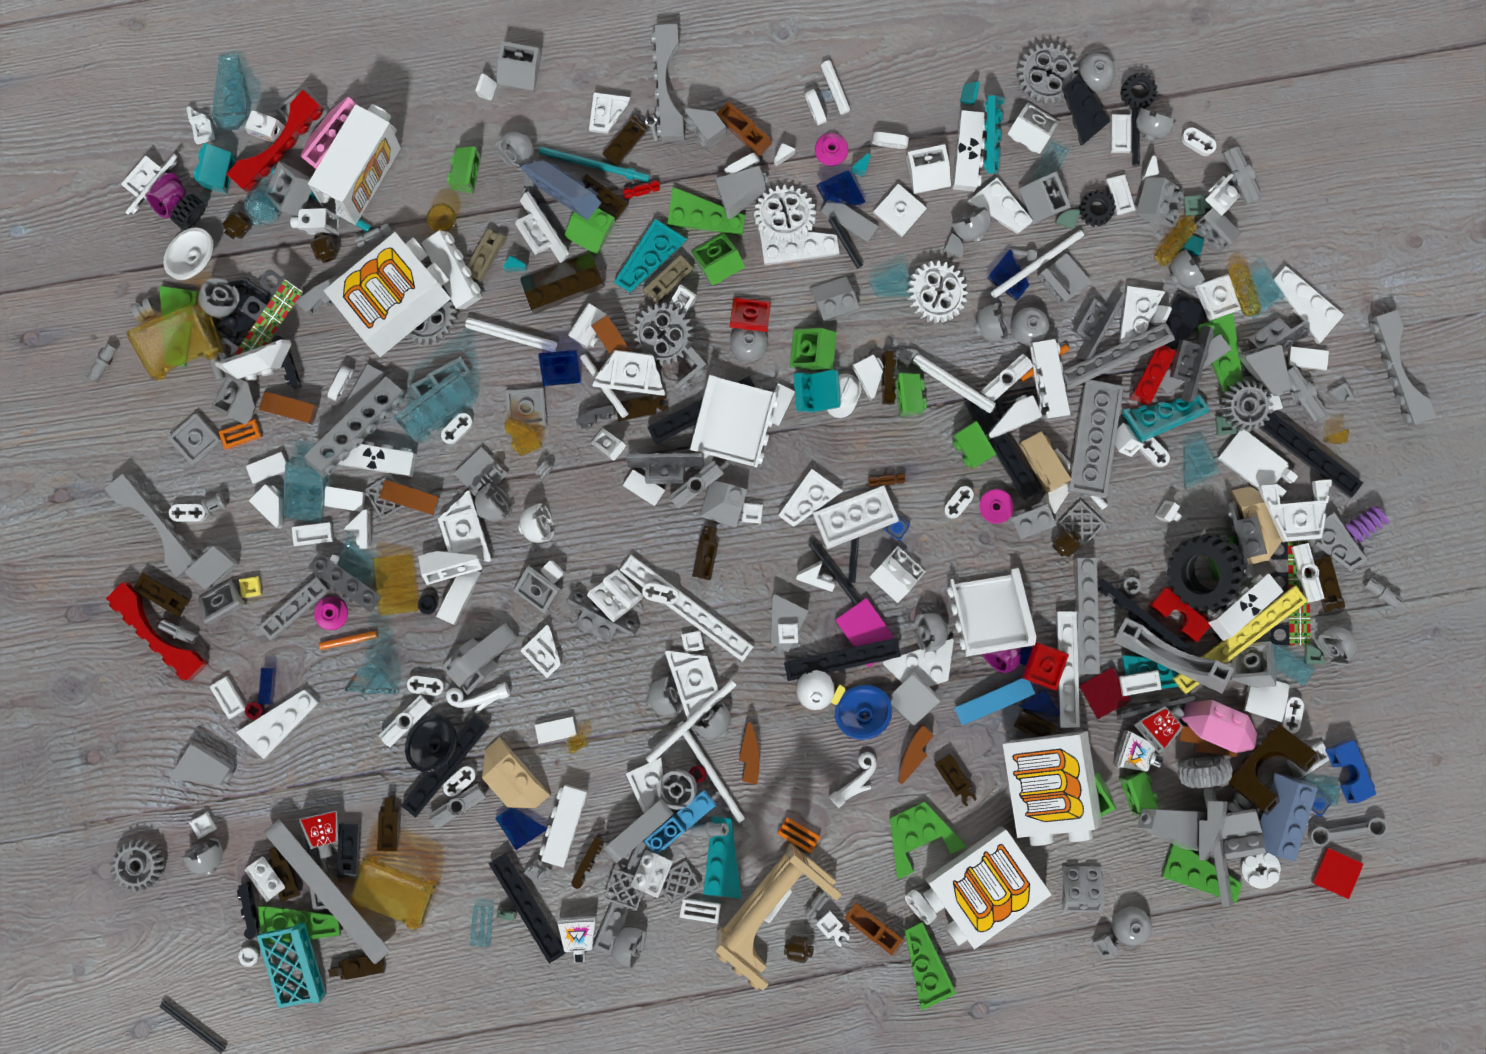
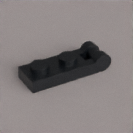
[272,335,302,389]
[337,823,360,879]
[237,882,261,939]

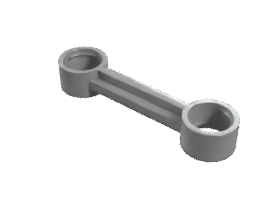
[1308,817,1388,846]

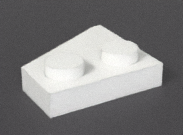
[589,93,630,134]
[520,625,561,678]

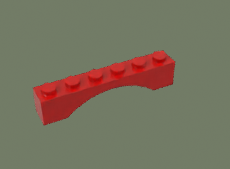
[226,90,324,193]
[106,582,208,681]

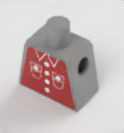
[1134,706,1184,753]
[299,810,338,859]

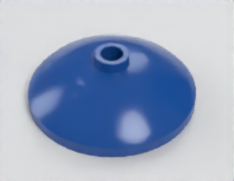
[835,685,893,740]

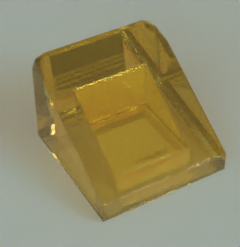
[1323,429,1349,445]
[566,732,589,754]

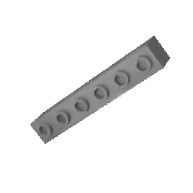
[304,377,405,478]

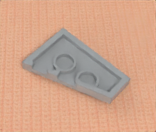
[1310,512,1367,571]

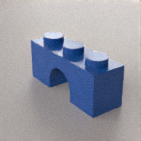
[1325,740,1377,804]

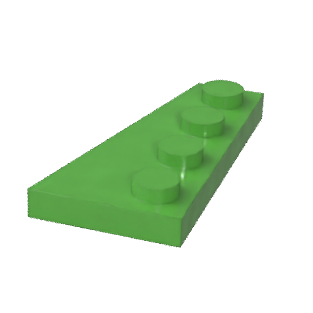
[667,187,745,236]
[1196,313,1243,397]
[1161,844,1242,903]

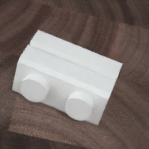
[568,303,607,350]

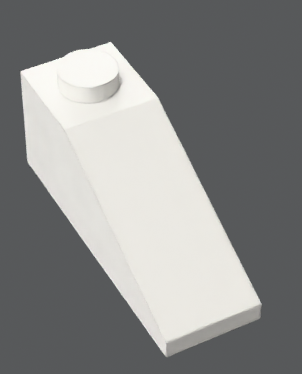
[986,395,1042,440]
[418,551,482,585]

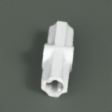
[980,354,1033,402]
[1291,543,1325,603]
[378,695,433,747]

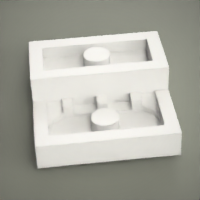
[587,569,643,622]
[1243,681,1289,722]

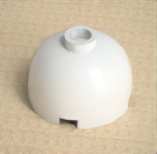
[518,503,554,543]
[796,670,835,710]

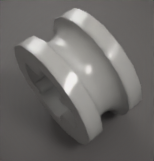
[535,461,553,480]
[1122,577,1141,594]

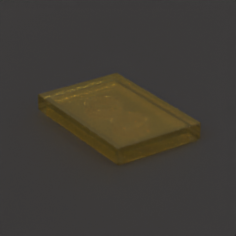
[373,554,418,616]

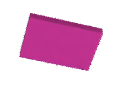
[835,598,900,667]

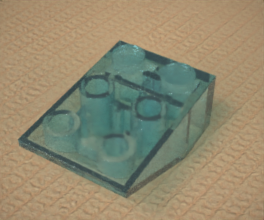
[283,457,329,523]

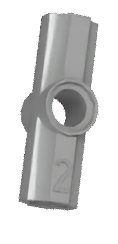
[1222,146,1262,205]
[1287,365,1328,422]
[669,461,724,509]
[428,783,487,829]

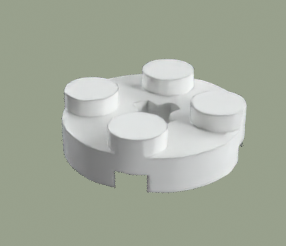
[1240,852,1281,889]

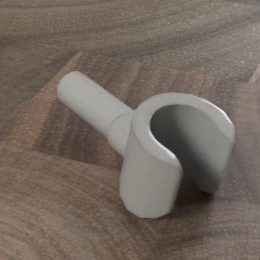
[645,113,659,141]
[1011,249,1037,262]

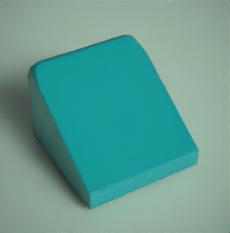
[960,81,980,106]
[851,153,871,177]
[1180,233,1205,257]
[503,256,528,272]

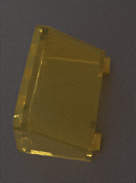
[126,305,223,381]
[350,854,441,930]

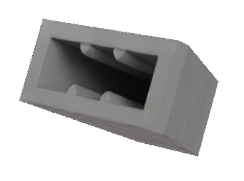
[716,166,768,219]
[1238,343,1291,396]
[771,594,809,654]
[170,743,235,785]

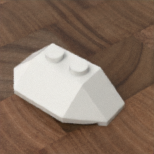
[215,340,291,382]

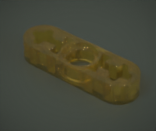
[1154,217,1197,266]
[1229,263,1261,316]

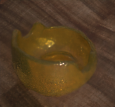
[427,203,456,232]

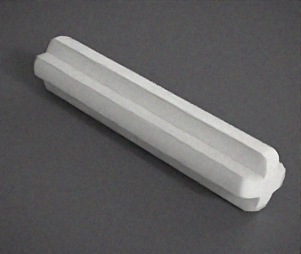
[821,60,850,115]

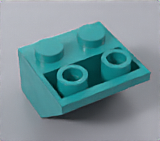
[194,143,236,194]

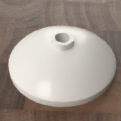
[163,228,213,280]

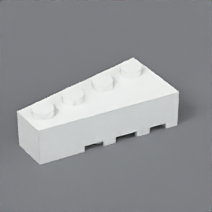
[1029,339,1070,419]

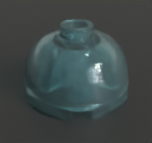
[243,191,282,226]

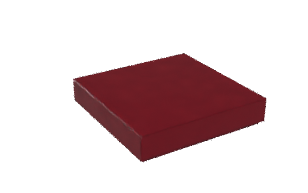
[1079,667,1131,719]

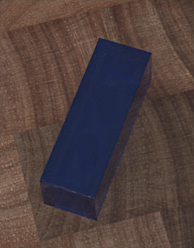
[258,667,276,705]

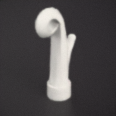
[446,682,510,714]
[829,752,877,809]

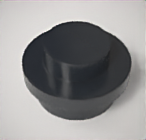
[418,595,438,614]

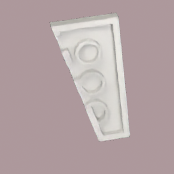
[759,230,839,265]
[1272,266,1344,344]
[236,690,319,759]

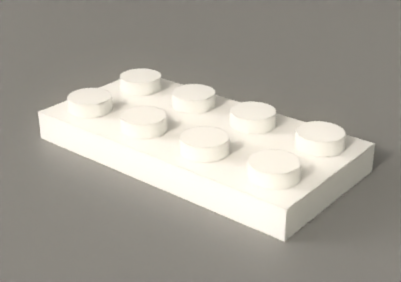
[813,486,899,549]

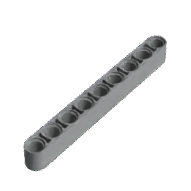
[263,819,390,964]

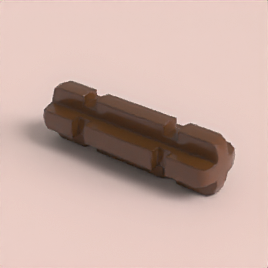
[868,473,906,487]

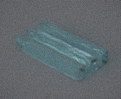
[1034,142,1069,179]
[470,905,493,947]

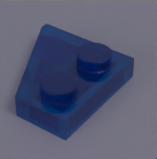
[816,170,866,205]
[987,249,1029,301]
[495,807,547,850]

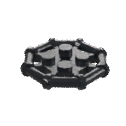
[207,277,271,347]

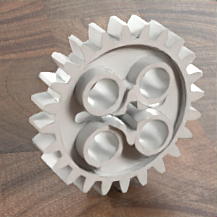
[754,185,816,244]
[906,261,968,323]

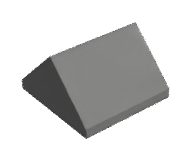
[514,566,562,613]
[198,579,247,624]

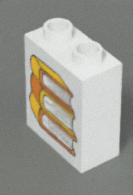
[308,104,401,225]
[324,232,451,357]
[1003,731,1102,846]
[923,826,1051,949]

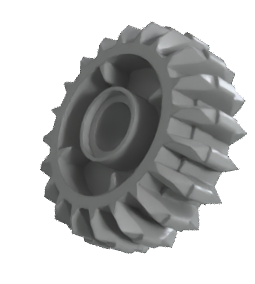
[1220,380,1274,432]
[1178,755,1233,788]
[110,839,165,892]

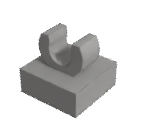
[524,857,552,885]
[1092,934,1119,959]

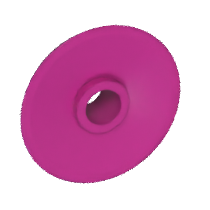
[815,133,848,166]
[979,489,1014,524]
[314,596,348,630]

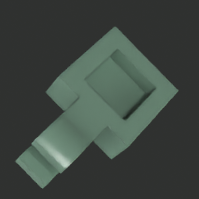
[1183,195,1213,217]

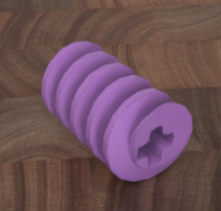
[1344,506,1390,544]

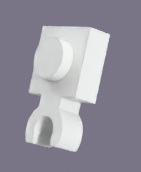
[815,910,850,947]

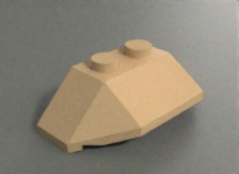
[1231,486,1282,564]
[482,737,550,808]

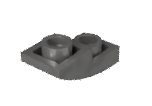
[576,405,615,428]

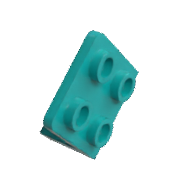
[794,370,841,413]

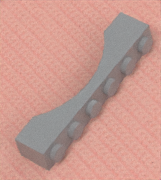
[651,24,684,142]
[1370,310,1437,427]
[104,474,198,578]
[1073,558,1100,674]
[1115,618,1234,694]

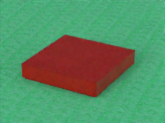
[729,297,771,332]
[1022,642,1069,691]
[1311,847,1364,899]

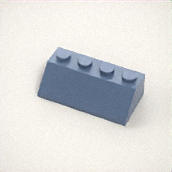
[521,160,601,220]
[1260,772,1318,861]

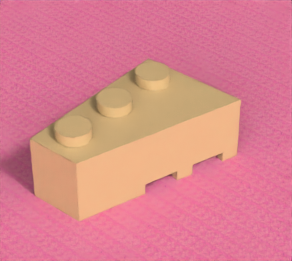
[1019,431,1072,494]

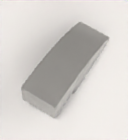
[296,275,342,316]
[409,357,471,405]
[1199,801,1227,860]

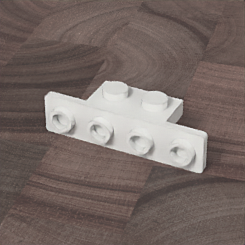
[121,154,177,214]
[515,192,569,263]

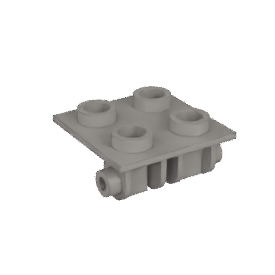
[454,447,508,496]

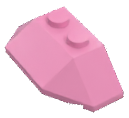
[301,97,359,169]
[1182,700,1257,753]

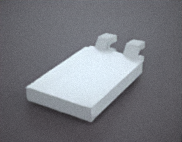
[1218,429,1298,498]

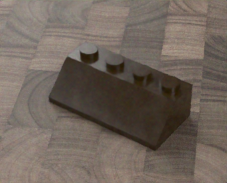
[520,252,605,314]

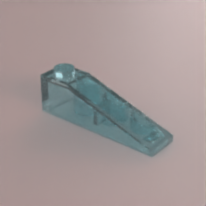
[211,53,251,131]
[345,663,399,694]

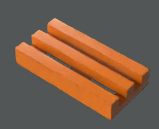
[218,419,262,450]
[777,817,820,854]

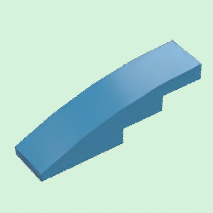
[954,678,1036,725]

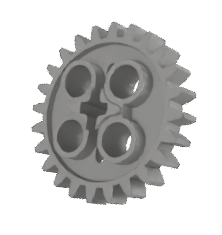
[1017,43,1079,105]
[405,289,458,346]
[632,302,695,365]

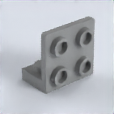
[1037,253,1091,306]
[674,347,707,394]
[1011,502,1057,539]
[1221,809,1266,859]
[1062,866,1105,912]

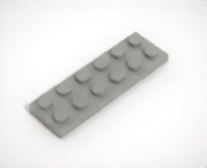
[1067,380,1124,498]

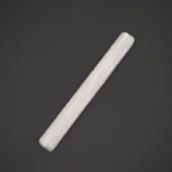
[465,318,558,352]
[913,354,995,413]

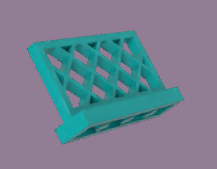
[257,922,326,1008]

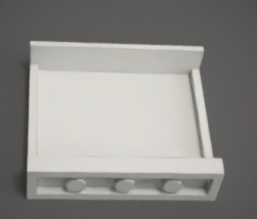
[689,375,779,467]
[947,568,1036,657]

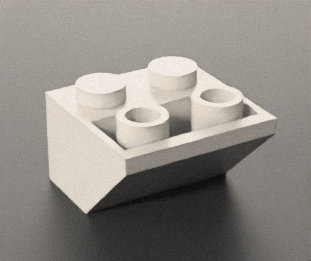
[906,144,951,194]
[870,546,926,603]

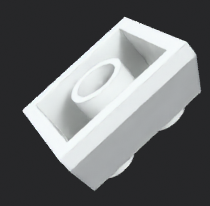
[1008,102,1060,154]

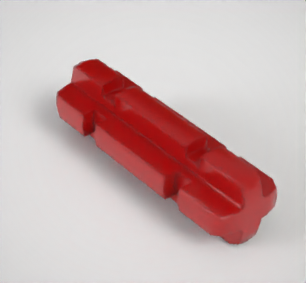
[623,180,660,199]

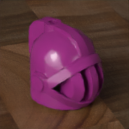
[145,173,186,218]
[982,647,1021,673]

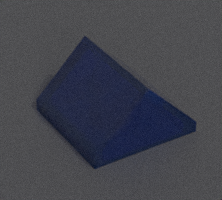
[538,350,581,386]

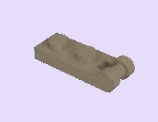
[467,228,507,283]
[642,255,694,305]

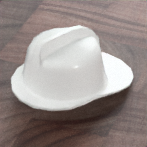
[827,374,862,418]

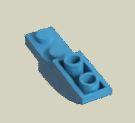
[644,790,717,854]

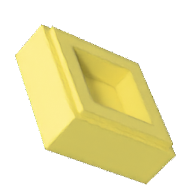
[239,576,262,598]
[831,685,846,705]

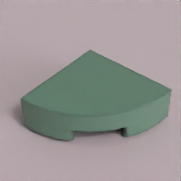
[1055,210,1080,230]
[1215,416,1237,436]
[1304,644,1325,664]
[497,909,517,921]

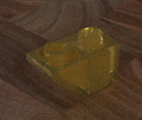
[504,417,543,456]

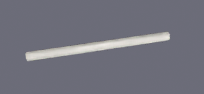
[991,230,1084,298]
[646,680,737,764]
[677,721,745,823]

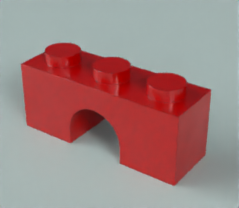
[1130,345,1176,405]
[1148,587,1210,642]

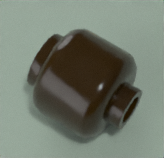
[222,210,252,240]
[310,233,339,263]
[1052,529,1081,557]
[784,935,814,963]

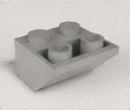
[497,41,541,91]
[684,108,726,150]
[1019,171,1071,224]
[1136,178,1185,227]
[1194,208,1241,252]
[185,546,239,590]

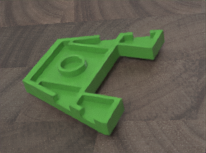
[889,802,966,879]

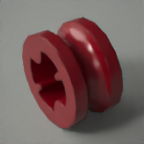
[245,702,264,719]
[689,765,706,783]

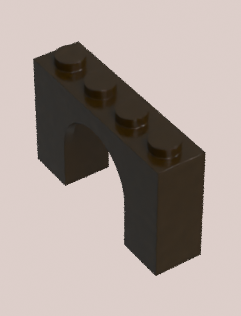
[1228,724,1319,815]

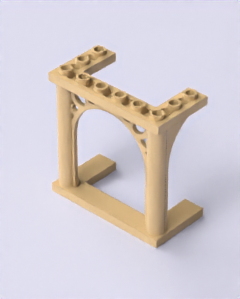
[715,842,842,991]

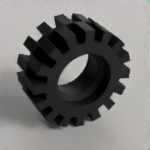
[1120,73,1157,109]
[1079,190,1116,227]
[170,194,206,230]

